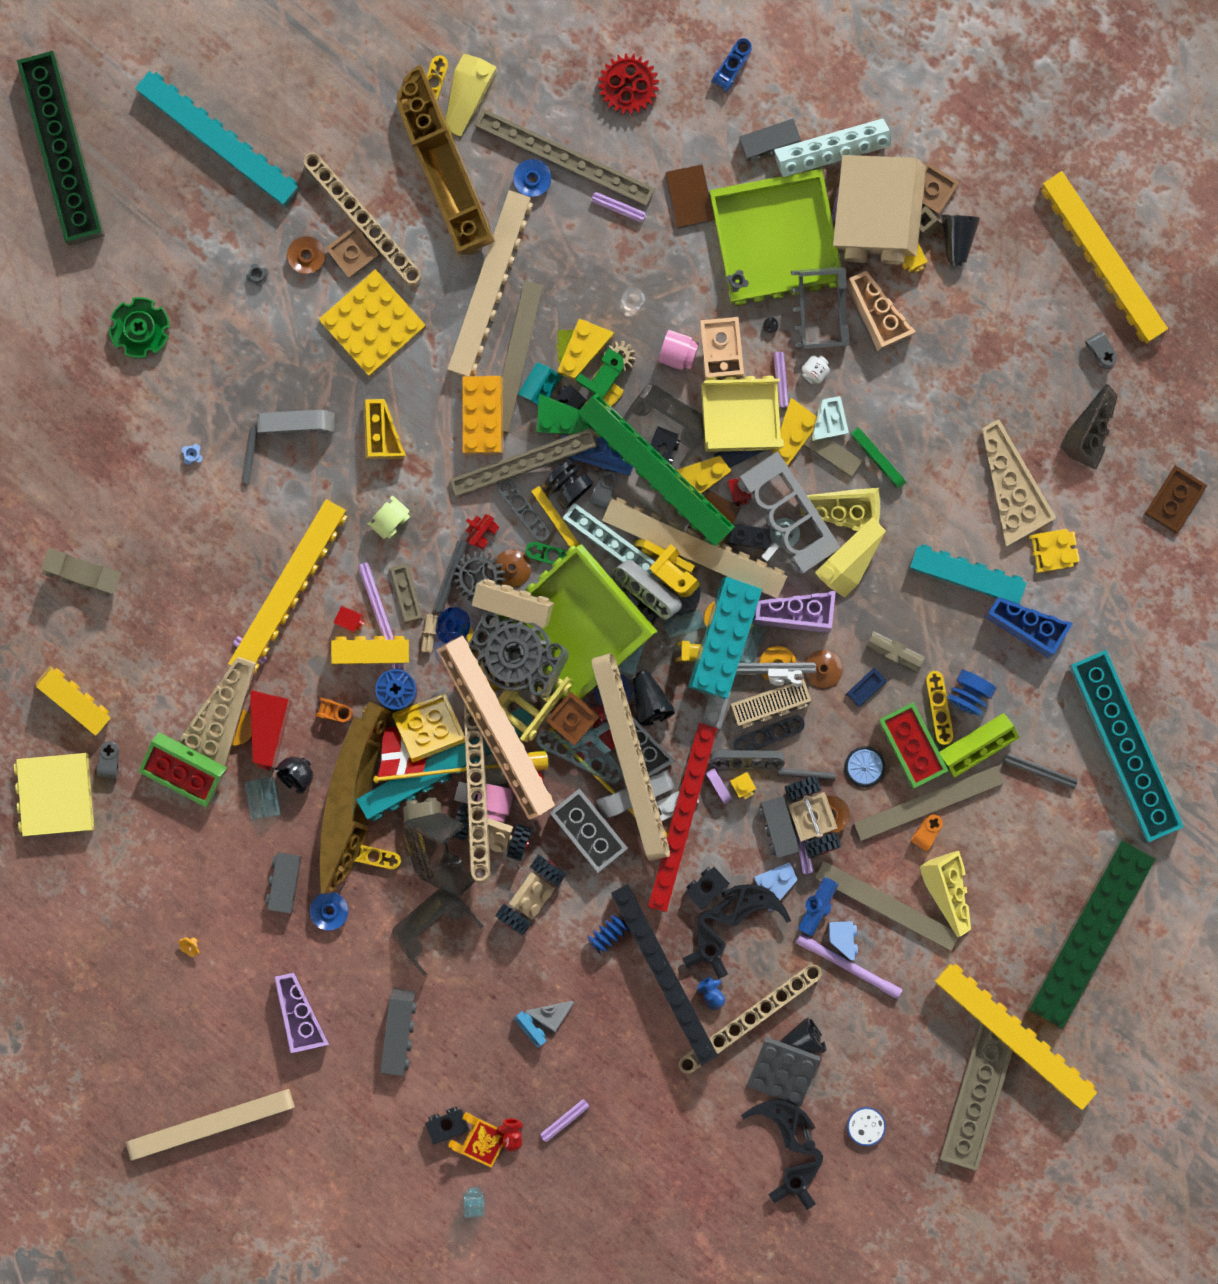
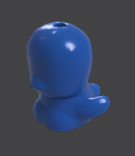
[697,977,725,1010]

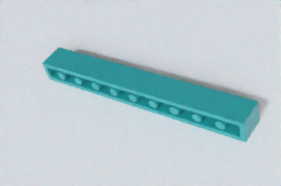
[135,71,299,208]
[356,707,533,822]

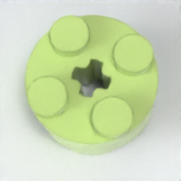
[367,495,410,539]

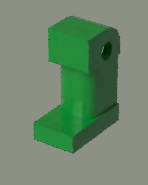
[576,348,624,399]

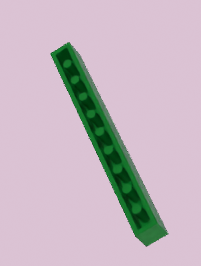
[577,393,735,546]

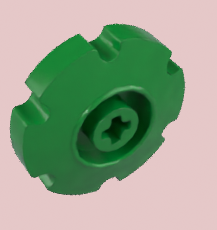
[109,297,171,359]

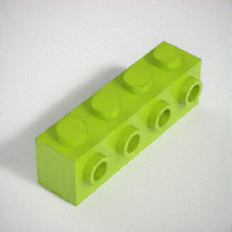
[939,713,1020,778]

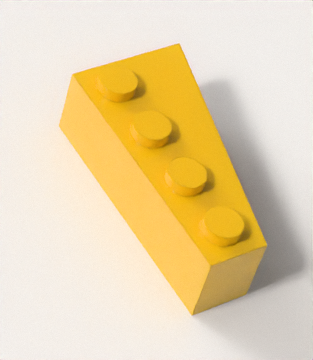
[331,636,409,665]
[35,666,111,736]

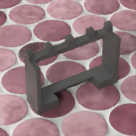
[791,267,849,349]

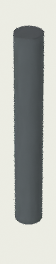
[242,427,257,484]
[777,768,836,781]

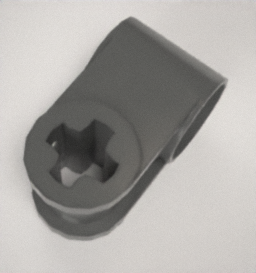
[1085,331,1117,369]
[589,471,617,509]
[97,742,119,779]

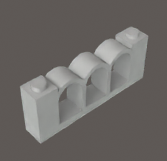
[737,451,841,574]

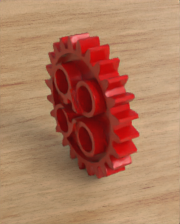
[598,53,659,116]

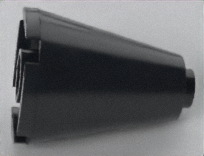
[941,214,980,266]
[633,671,675,726]
[779,1017,827,1055]

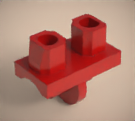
[465,514,499,549]

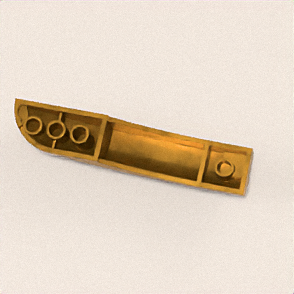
[397,64,496,255]
[320,702,394,894]

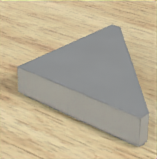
[525,1001,574,1032]

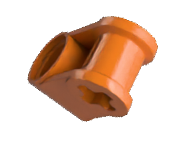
[315,697,354,723]
[910,814,943,852]

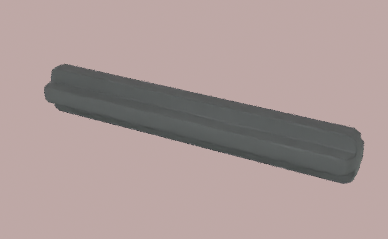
[433,540,467,613]
[1004,754,1078,789]

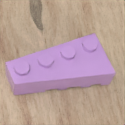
[754,591,836,633]
[274,973,329,1053]

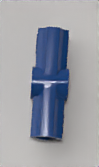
[798,877,838,936]

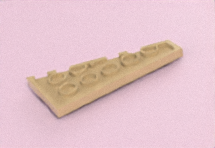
[982,419,1056,547]
[178,657,256,767]

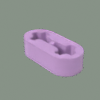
[706,769,733,805]

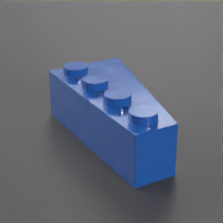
[985,597,1073,658]

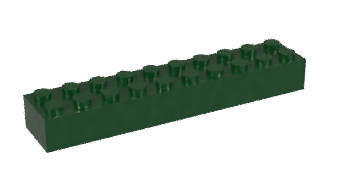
[17,51,105,246]
[1027,840,1156,1029]

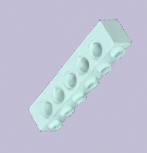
[774,119,892,177]
[563,503,661,583]

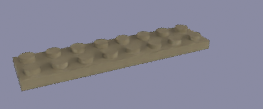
[940,1023,1012,1171]

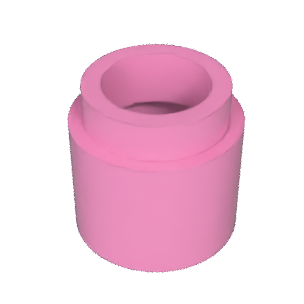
[658,330,699,370]
[477,784,514,823]

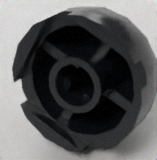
[275,756,313,794]

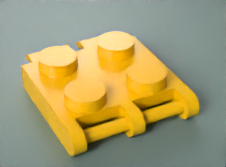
[1029,529,1080,573]

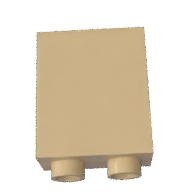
[833,155,926,265]

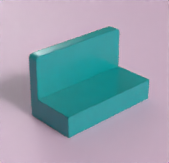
[518,362,562,406]

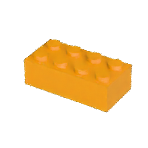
[463,376,504,455]

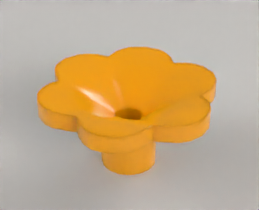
[178,937,200,957]

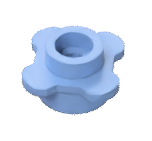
[182,444,203,465]

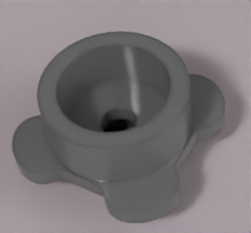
[246,264,268,286]
[726,270,749,293]

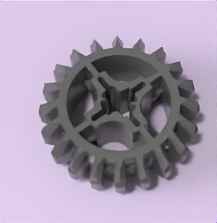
[454,551,505,600]

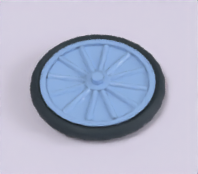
[845,746,885,787]

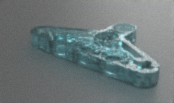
[536,714,623,784]

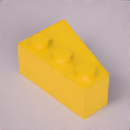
[557,318,614,381]
[363,399,406,460]
[677,456,732,495]

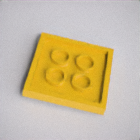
[392,693,465,762]

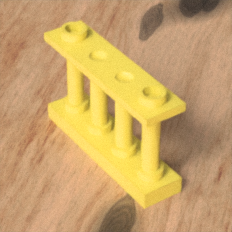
[498,669,574,742]

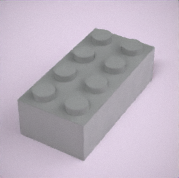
[549,788,628,873]

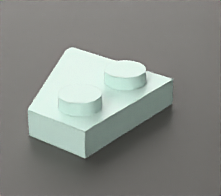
[812,396,849,441]

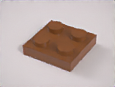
[545,691,600,746]

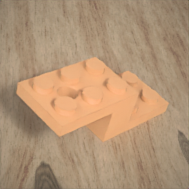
[700,317,744,380]

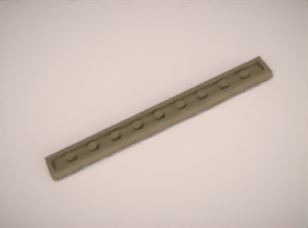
[475,109,655,207]

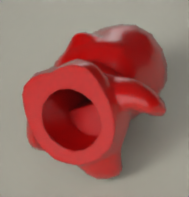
[497,1118,523,1152]

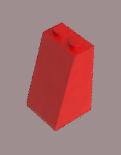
[250,690,292,771]

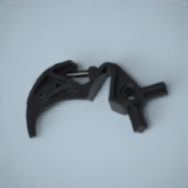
[682,884,791,979]
[741,1100,823,1210]

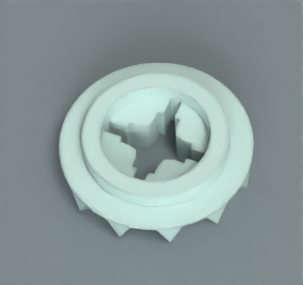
[770,518,800,548]

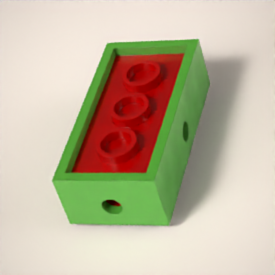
[878,702,948,789]
[138,732,227,807]

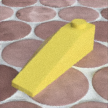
[446,54,497,138]
[800,488,881,531]
[815,517,886,598]
[920,851,971,937]

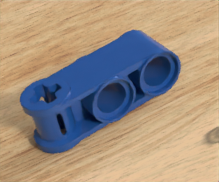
[711,38,752,93]

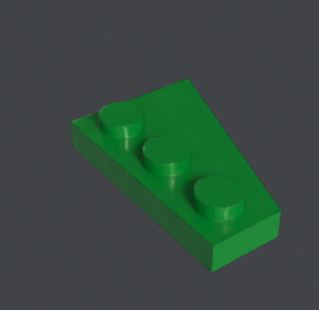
[537,394,594,435]

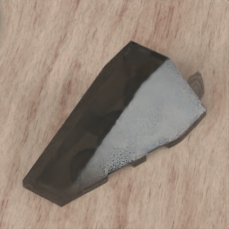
[1060,384,1118,469]

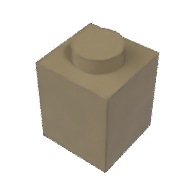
[919,206,942,237]

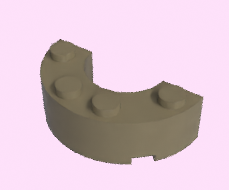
[41,547,121,597]

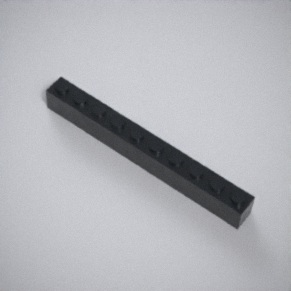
[611,884,719,1066]

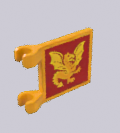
[448,1112,504,1168]

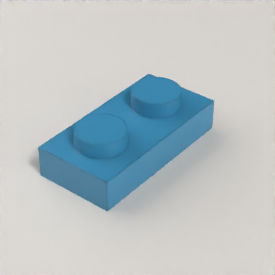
[513,1011,546,1048]

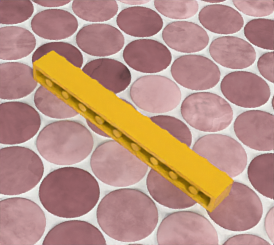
[1041,171,1168,344]
[228,499,348,675]
[933,964,1097,1110]

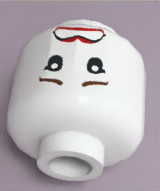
[802,356,830,385]

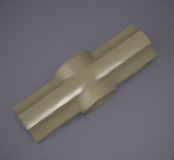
[866,631,925,672]

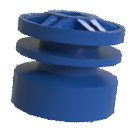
[376,669,417,711]
[946,669,997,717]

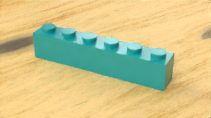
[909,544,1027,604]

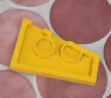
[772,398,817,466]
[632,539,695,573]

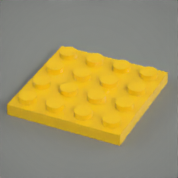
[319,269,426,376]

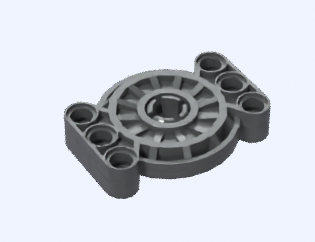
[468,611,569,698]

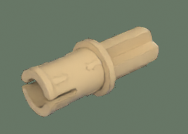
[421,614,438,653]

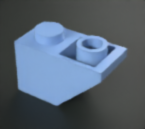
[828,921,858,960]

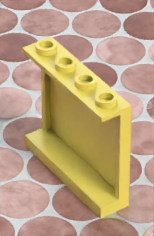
[701,376,784,452]
[14,753,94,837]

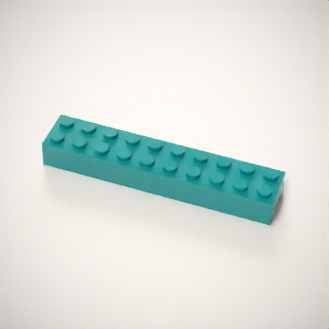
[1068,650,1184,843]

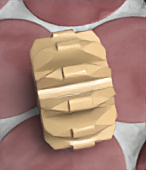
[604,341,636,373]

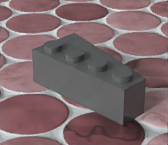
[602,712,676,777]
[380,988,417,1076]

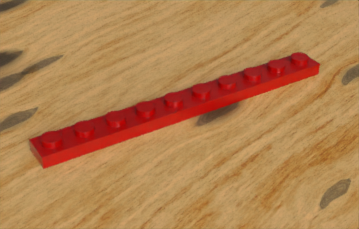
[648,723,717,913]

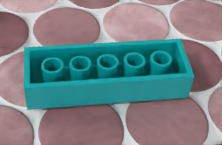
[687,577,762,700]

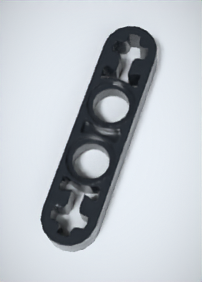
[734,716,805,751]

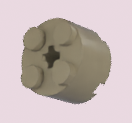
[403,798,444,832]

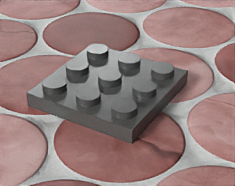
[747,1037,820,1106]

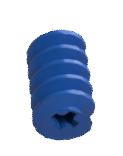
[587,915,630,955]

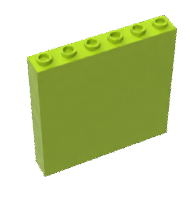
[709,169,841,306]
[498,544,657,700]

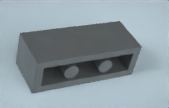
[739,118,801,162]
[758,796,800,858]
[265,852,302,913]

